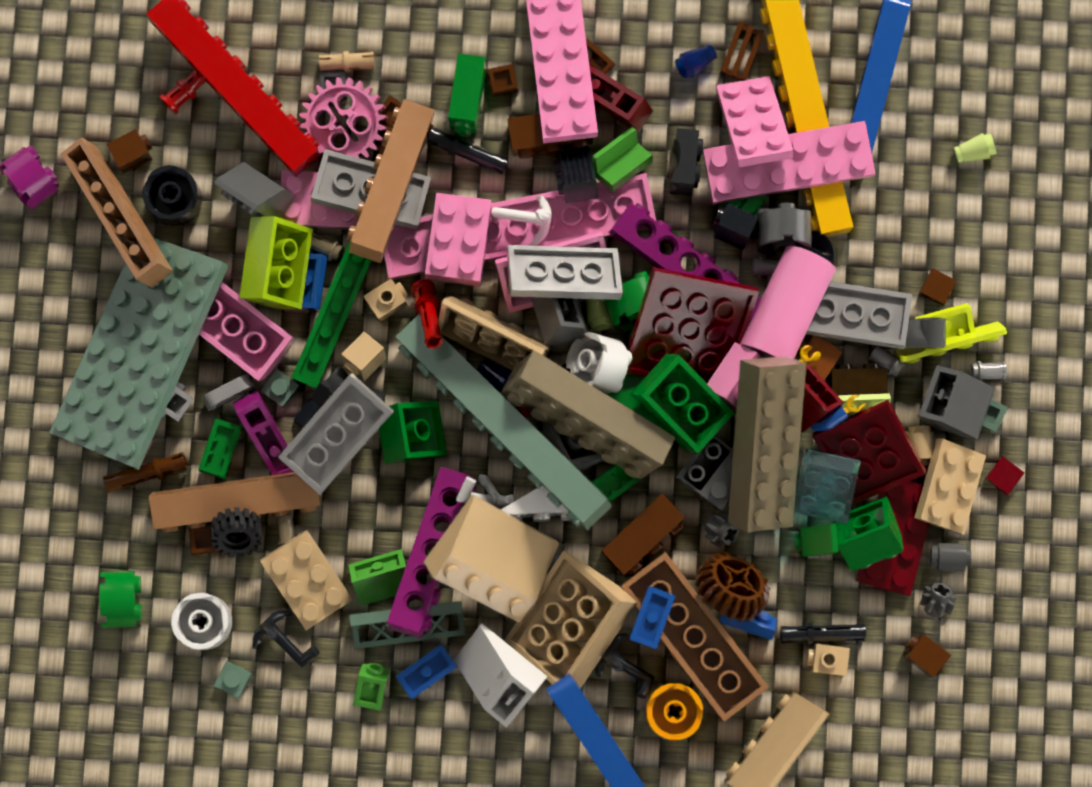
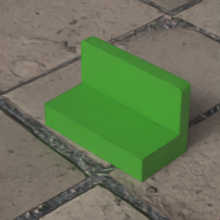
[592,127,653,192]
[348,549,406,606]

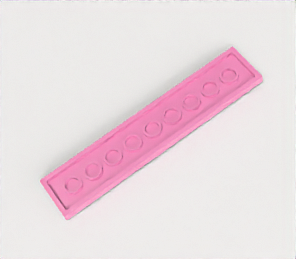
[384,173,657,279]

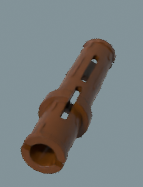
[103,452,188,493]

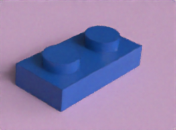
[302,254,327,310]
[629,586,675,649]
[719,611,777,640]
[395,644,458,699]

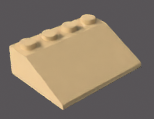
[438,296,551,371]
[424,494,559,623]
[505,551,638,689]
[725,693,829,787]

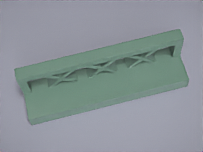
[349,601,466,649]

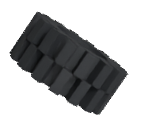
[211,507,262,558]

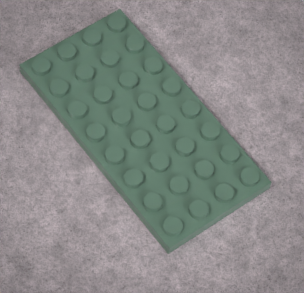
[49,238,229,470]

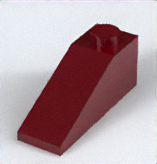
[589,65,653,133]

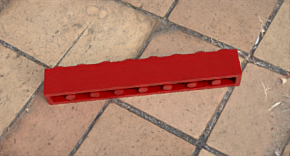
[146,0,320,177]

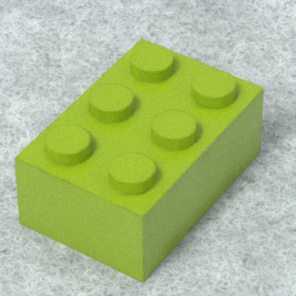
[239,216,313,310]

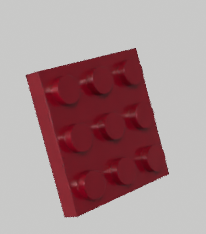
[812,399,926,506]

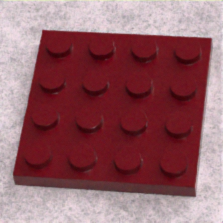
[627,267,760,383]

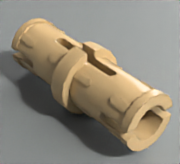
[319,51,375,73]

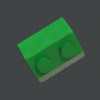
[379,401,447,464]
[836,496,903,571]

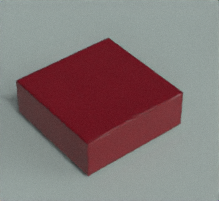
[984,456,1024,495]

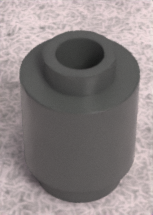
[930,543,971,572]

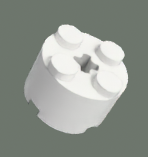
[566,332,632,394]
[171,593,232,650]

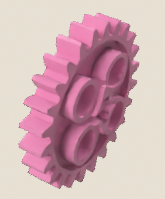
[299,77,388,159]

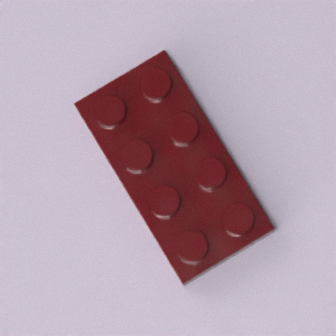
[855,481,929,596]

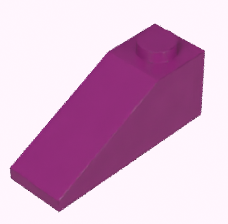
[233,390,293,475]

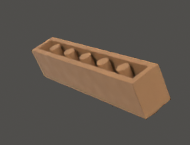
[346,99,435,263]
[61,137,173,288]
[149,472,322,533]

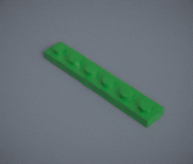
[291,242,371,389]

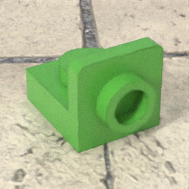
[353,663,389,711]

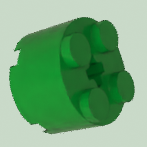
[603,271,650,331]
[99,571,142,628]

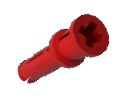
[159,49,232,115]
[411,279,443,349]

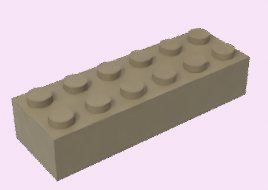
[500,350,675,479]
[728,356,806,532]

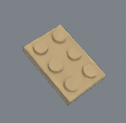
[914,438,986,535]
[260,530,353,630]

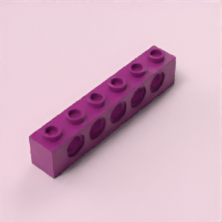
[608,203,761,320]
[387,467,477,639]

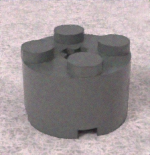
[756,203,812,256]

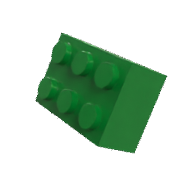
[631,354,735,454]

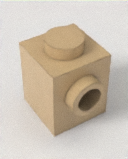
[363,278,408,323]
[341,332,386,382]
[806,644,850,676]

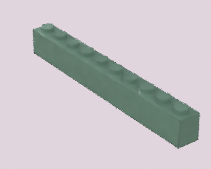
[395,314,612,530]

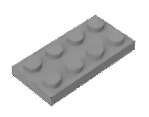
[310,149,431,230]
[507,245,623,300]
[806,282,912,349]
[278,374,394,495]

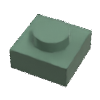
[261,369,300,408]
[982,400,1008,433]
[213,660,252,698]

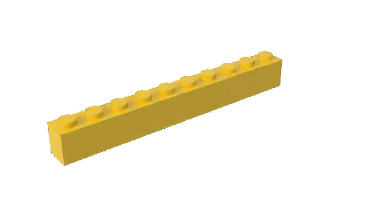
[760,0,853,237]

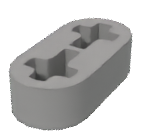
[202,374,255,411]

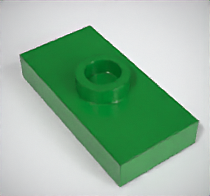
[198,418,243,480]
[591,464,643,502]

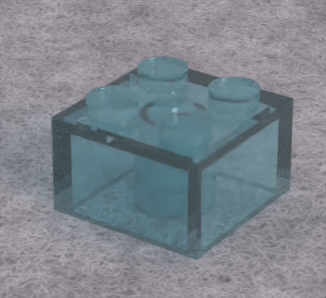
[794,449,861,524]

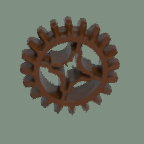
[695,551,770,622]

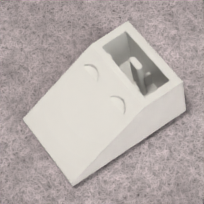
[501,486,570,522]
[454,623,547,728]

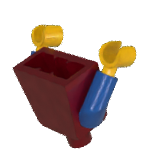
[795,345,866,432]

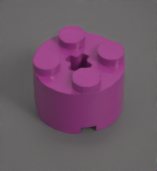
[0,145,59,211]

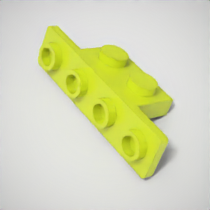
[894,303,1007,364]

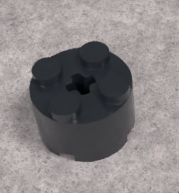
[142,165,202,226]

